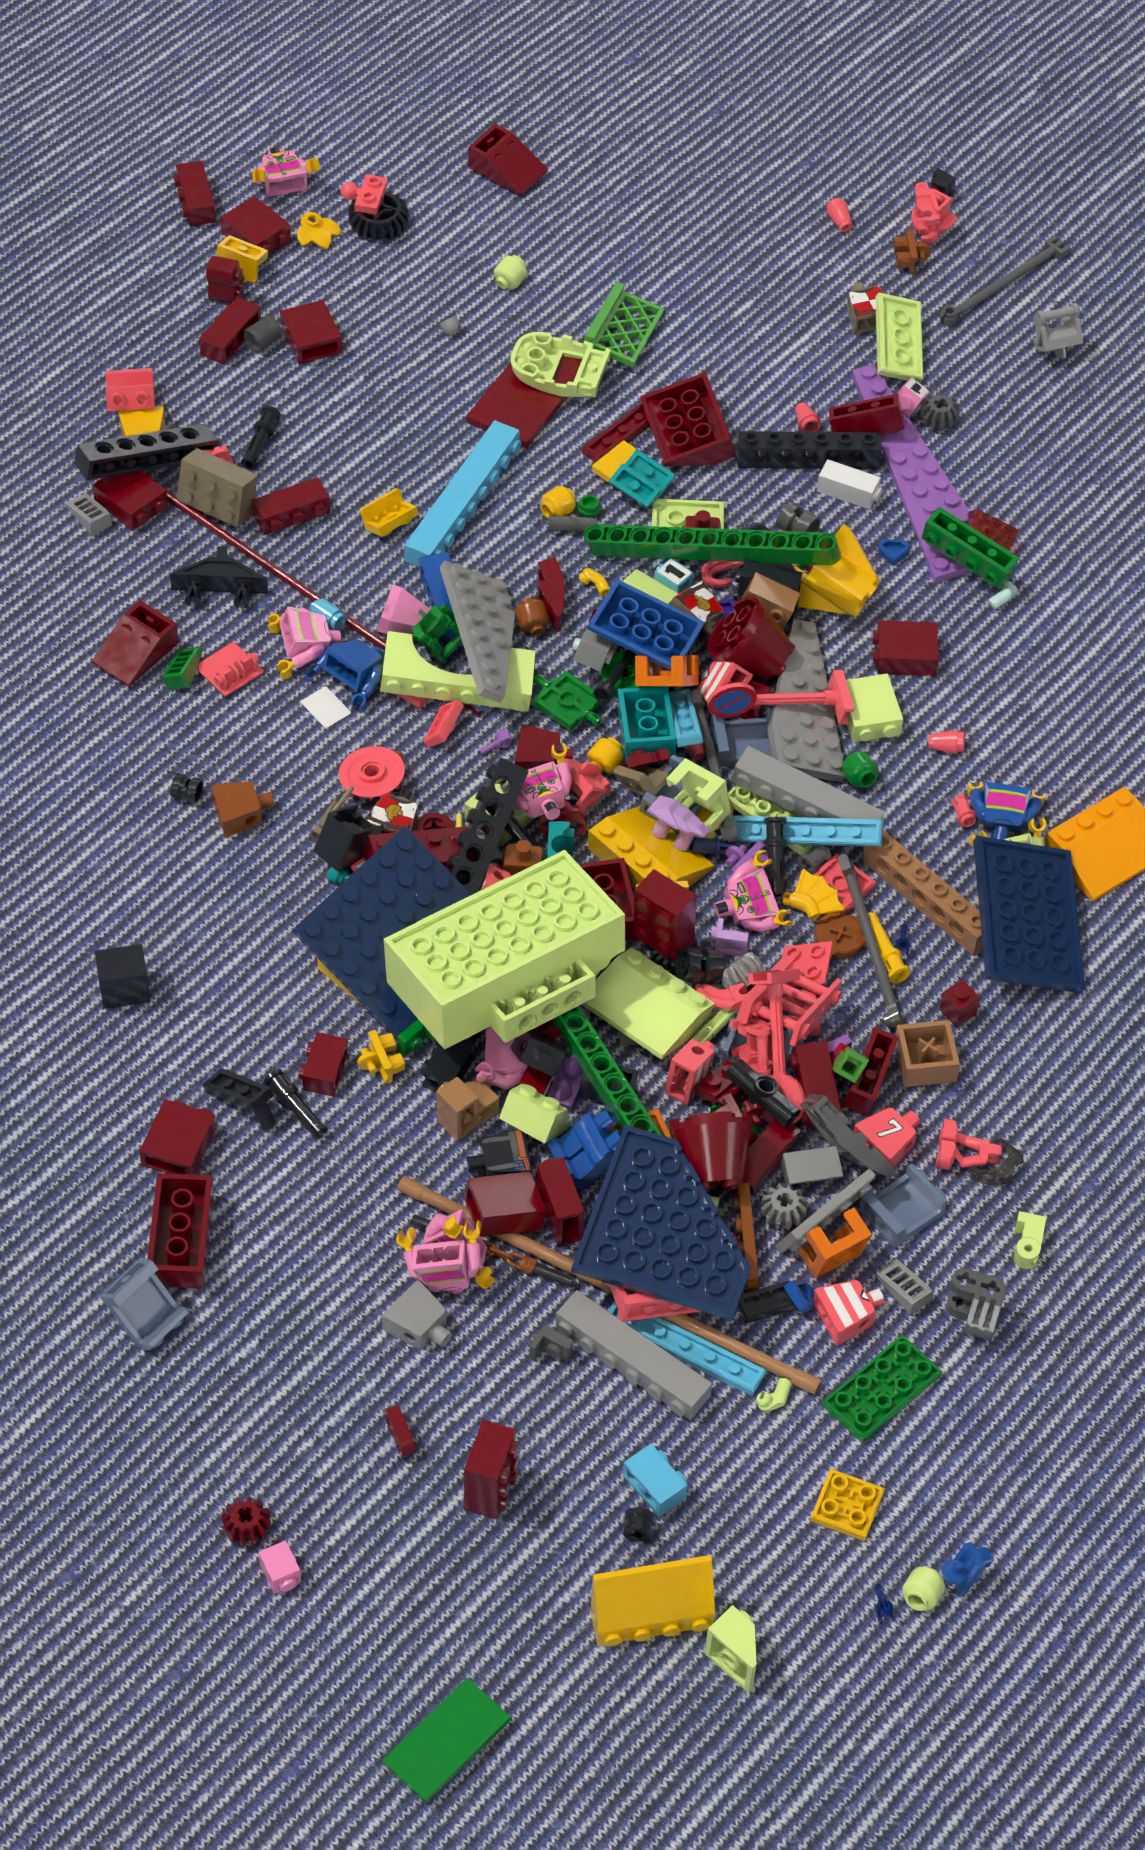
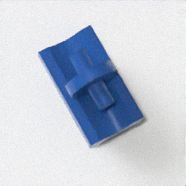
[941,1542,993,1596]

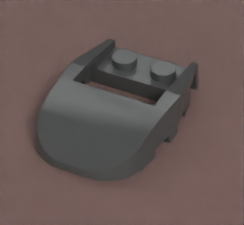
[800,1093,896,1177]

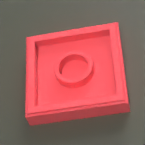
[813,853,876,914]

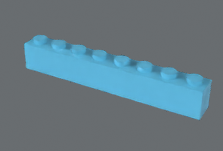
[404,420,521,567]

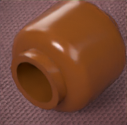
[515,597,550,635]

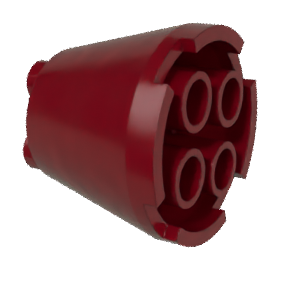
[706,595,795,681]
[669,1111,752,1193]

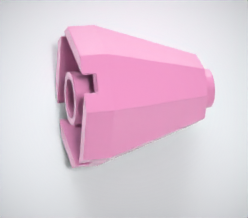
[376,585,430,635]

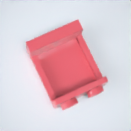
[105,368,155,411]

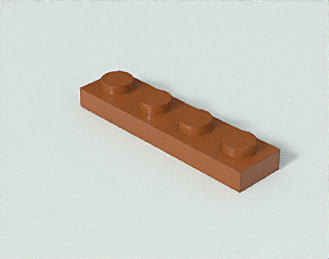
[733,1183,759,1293]

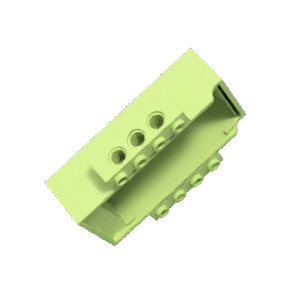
[384,850,625,1050]

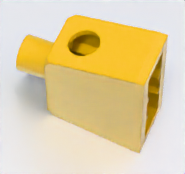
[119,406,165,437]

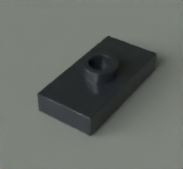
[738,1281,797,1324]

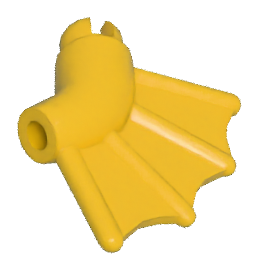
[783,869,845,921]

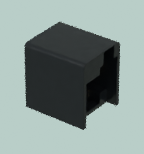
[313,804,384,872]
[95,944,151,1009]

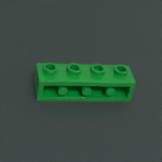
[921,507,1019,590]

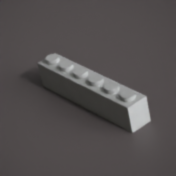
[731,746,885,820]
[555,1290,712,1420]

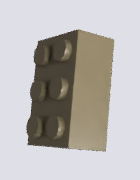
[177,448,258,527]

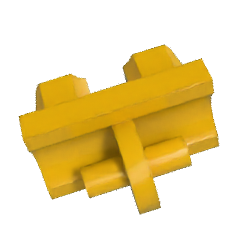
[357,1030,405,1084]

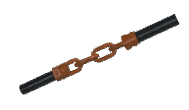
[411,1214,576,1288]

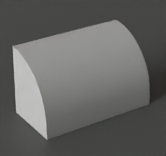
[780,1146,843,1185]

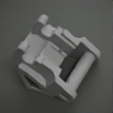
[1033,303,1083,359]

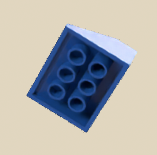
[586,579,705,670]

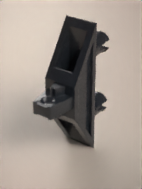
[170,546,268,608]

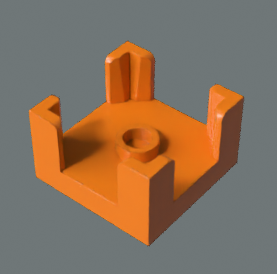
[635,655,699,686]
[798,1208,872,1279]

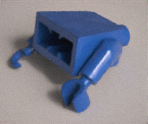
[305,640,383,713]

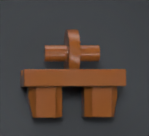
[893,229,931,274]

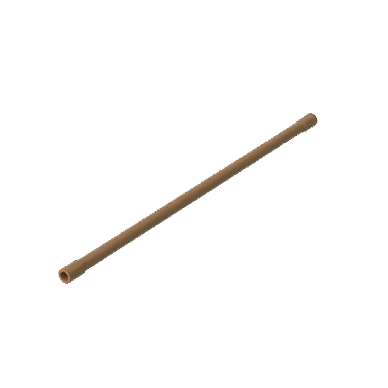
[397,1176,822,1395]

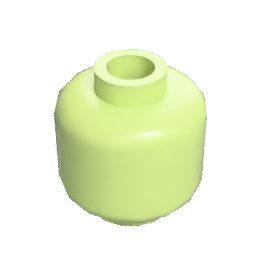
[494,255,527,289]
[902,1567,946,1611]

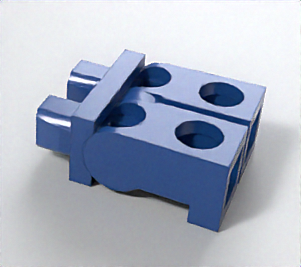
[547,1109,622,1190]

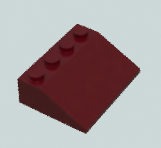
[640,372,737,467]

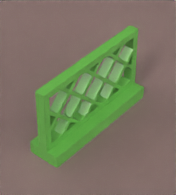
[583,281,665,367]

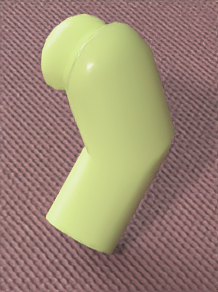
[756,1378,792,1412]

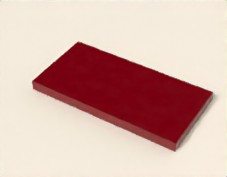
[466,330,582,449]

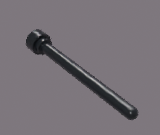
[593,649,636,703]

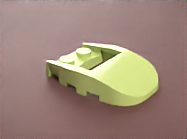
[511,332,611,397]

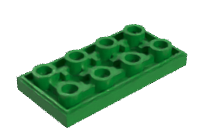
[822,1335,943,1444]
[382,1678,511,1804]

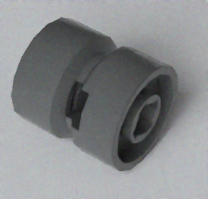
[776,501,821,532]

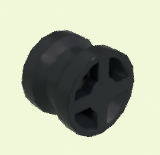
[623,1507,654,1542]

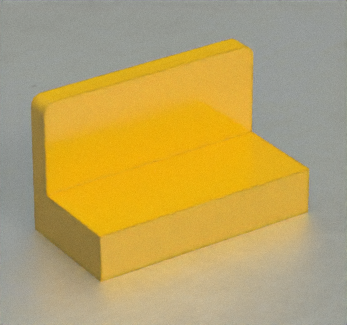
[217,235,268,283]

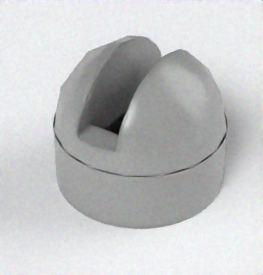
[440,316,460,335]

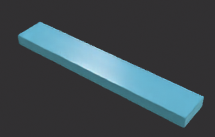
[733,816,884,847]
[608,1301,766,1396]

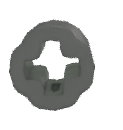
[797,845,832,875]

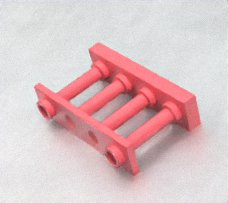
[737,954,842,1046]

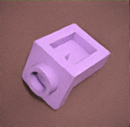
[710,918,748,956]

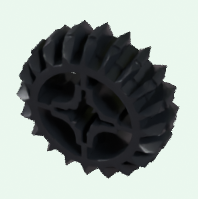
[348,191,409,242]

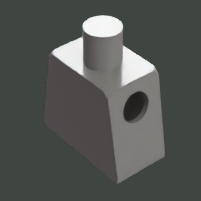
[382,1280,452,1349]

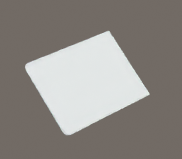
[300,686,351,728]

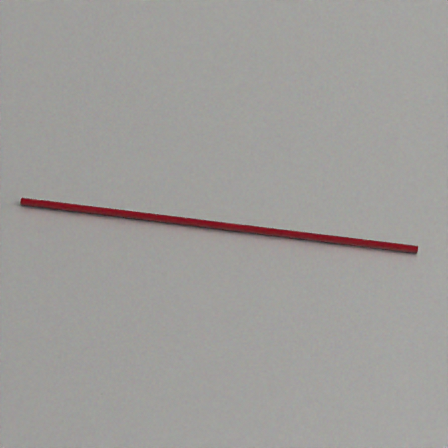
[164,488,484,716]

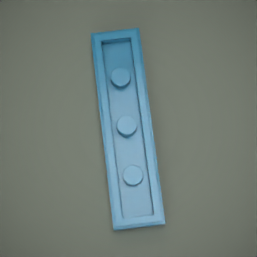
[669,688,703,747]

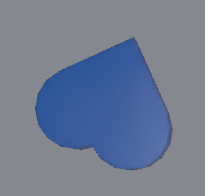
[878,539,910,566]
[784,1279,814,1313]

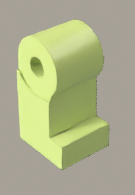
[1014,1211,1046,1269]

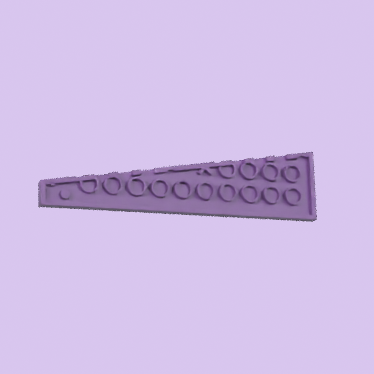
[852,364,985,584]

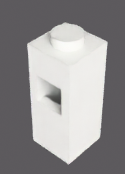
[817,460,882,509]

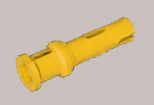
[868,912,911,984]

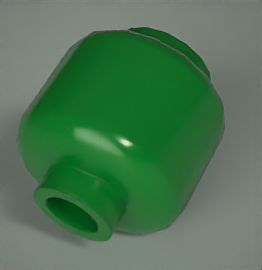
[841,751,879,789]

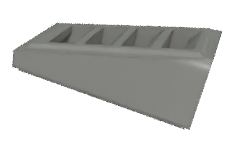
[66,493,112,536]
[875,1259,933,1315]

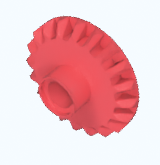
[339,746,405,801]

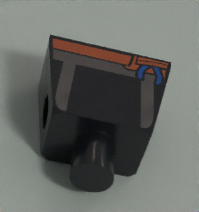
[466,1128,532,1176]

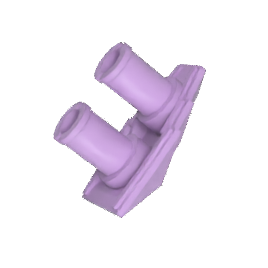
[647,795,710,851]

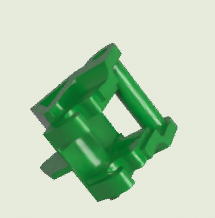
[411,602,462,664]

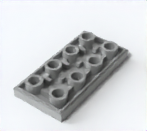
[774,1168,876,1253]

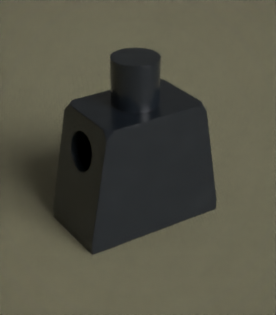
[510,1029,568,1077]

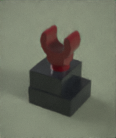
[929,168,956,197]

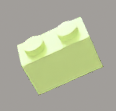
[499,1084,570,1143]
[705,1605,756,1693]

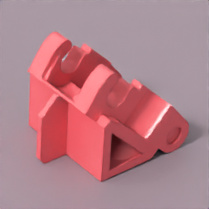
[911,182,958,244]
[561,758,611,822]
[730,1016,773,1076]

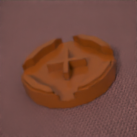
[814,912,865,959]

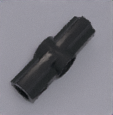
[725,1058,801,1128]

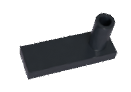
[202,1068,276,1130]

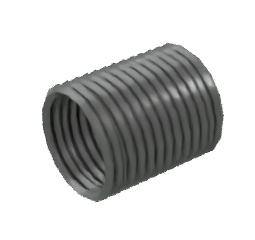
[244,316,282,352]

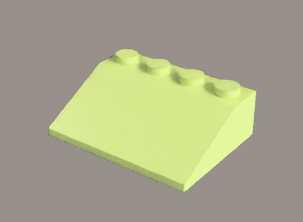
[581,947,715,1059]

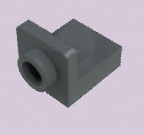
[528,1325,574,1362]

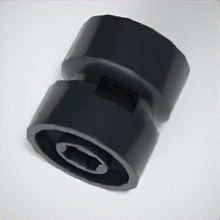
[675,948,724,985]

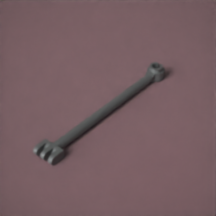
[939,236,1072,327]
[690,689,739,843]
[838,854,904,1030]

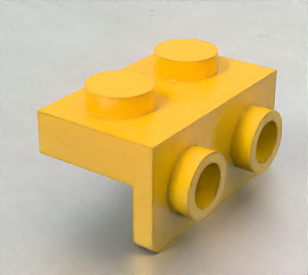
[359,488,419,536]

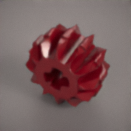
[221,1495,271,1547]

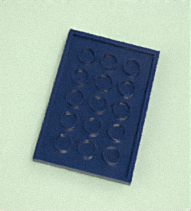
[973,836,1085,993]

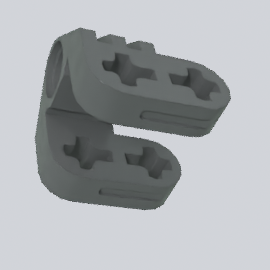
[946,1268,1006,1341]

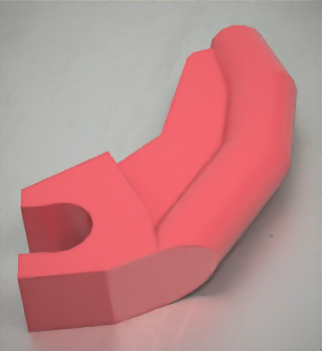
[694,983,747,1011]

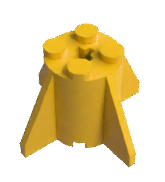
[798,524,881,618]

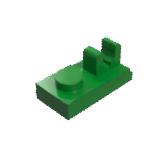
[397,1019,437,1057]

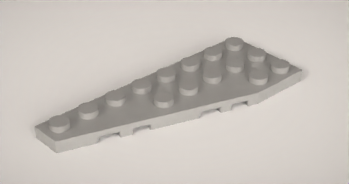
[439,560,515,703]
[767,619,845,783]

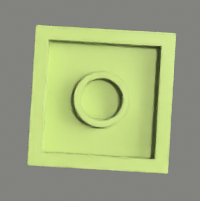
[666,758,731,832]

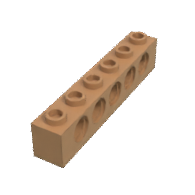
[863,830,983,956]

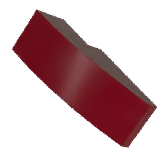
[537,557,565,632]
[742,1120,802,1194]

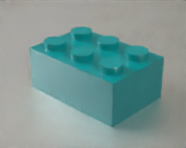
[617,686,676,764]

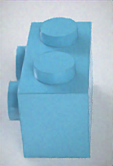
[623,1444,688,1517]

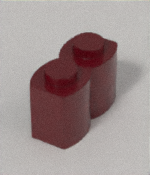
[206,255,244,303]

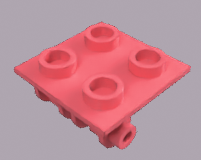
[197,642,264,697]
[782,941,833,995]

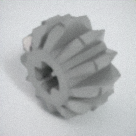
[721,952,765,989]
[761,1183,807,1231]

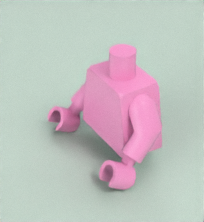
[475,1026,528,1090]

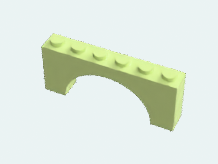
[380,631,535,711]

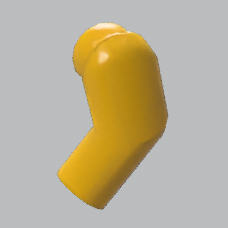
[579,568,610,597]

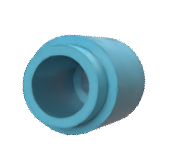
[309,598,346,630]

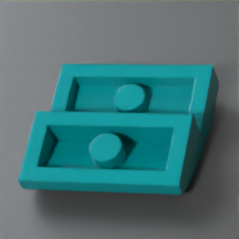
[609,449,675,508]

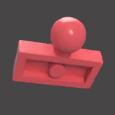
[341,174,388,215]

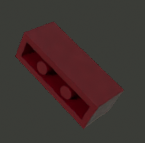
[173,160,216,226]
[199,296,261,365]
[829,393,905,434]
[252,477,330,535]
[842,1026,899,1116]
[789,1040,841,1129]

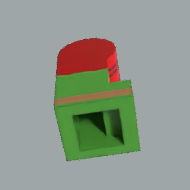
[830,1043,869,1083]

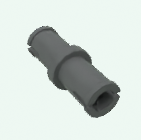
[548,514,597,533]

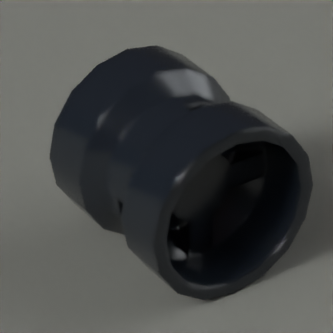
[170,773,203,804]

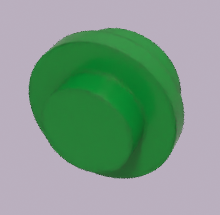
[577,495,601,517]

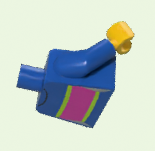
[967,781,1046,840]

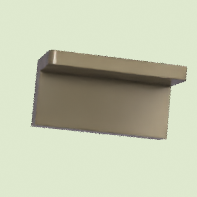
[612,765,670,796]

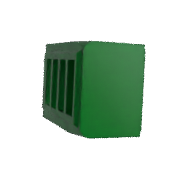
[162,647,203,690]

